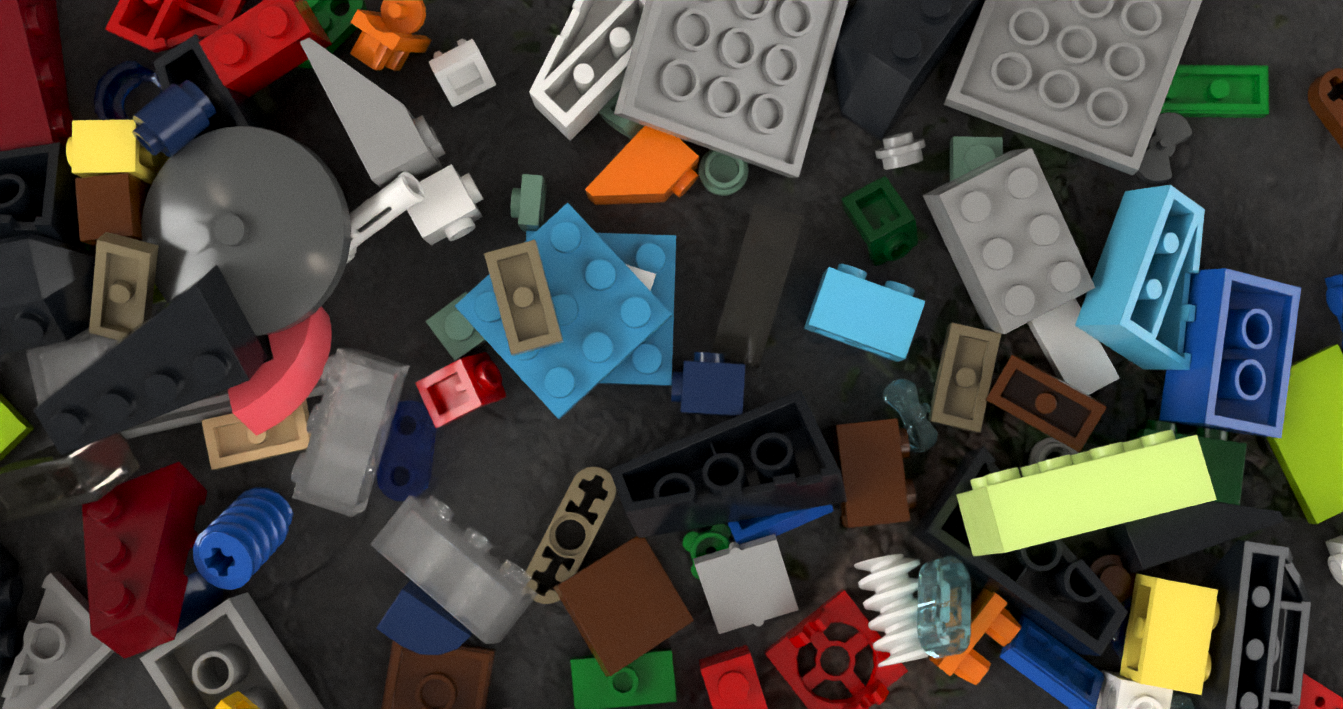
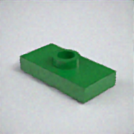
[570,648,677,709]

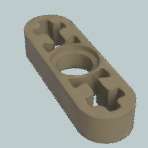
[524,467,617,604]

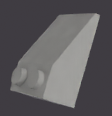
[300,38,446,189]

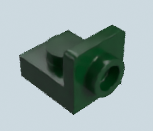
[841,176,918,266]

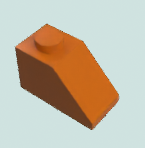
[585,126,699,205]

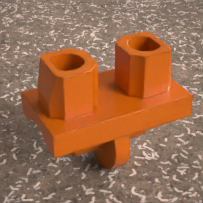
[350,0,432,71]
[928,588,1021,685]

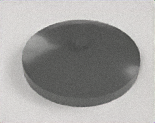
[141,126,351,336]

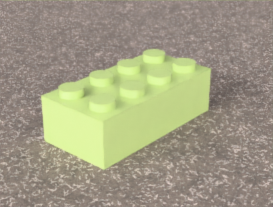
[956,429,1217,556]

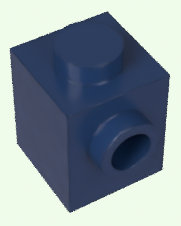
[671,352,745,417]

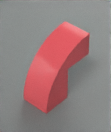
[227,306,332,436]

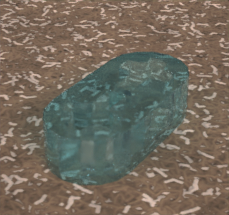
[917,556,971,658]

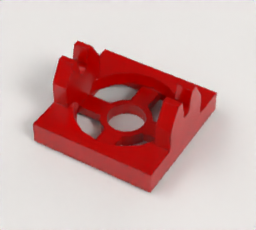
[764,589,908,709]

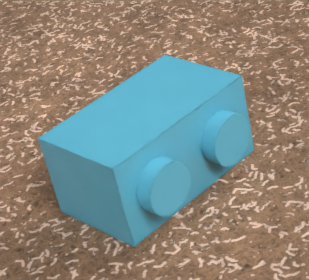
[804,264,925,362]

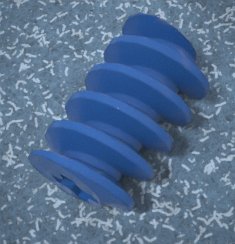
[193,487,293,590]

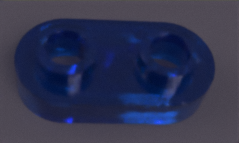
[377,400,437,501]

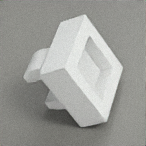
[428,39,496,107]

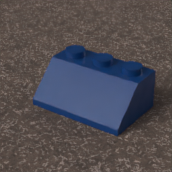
[1159,268,1301,438]

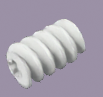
[854,554,941,667]

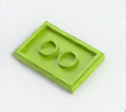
[1266,344,1343,524]

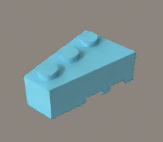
[1075,185,1205,370]

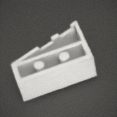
[529,0,646,141]

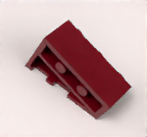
[0,0,74,151]
[81,462,208,659]

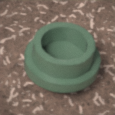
[699,149,749,196]

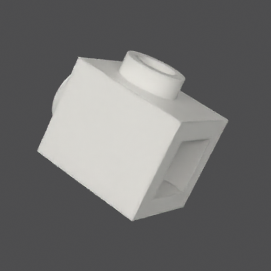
[407,164,483,245]

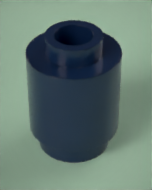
[132,80,216,157]

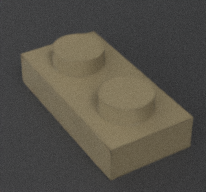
[89,232,159,341]
[484,239,564,356]
[927,323,1001,433]

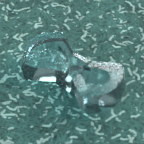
[883,378,938,453]

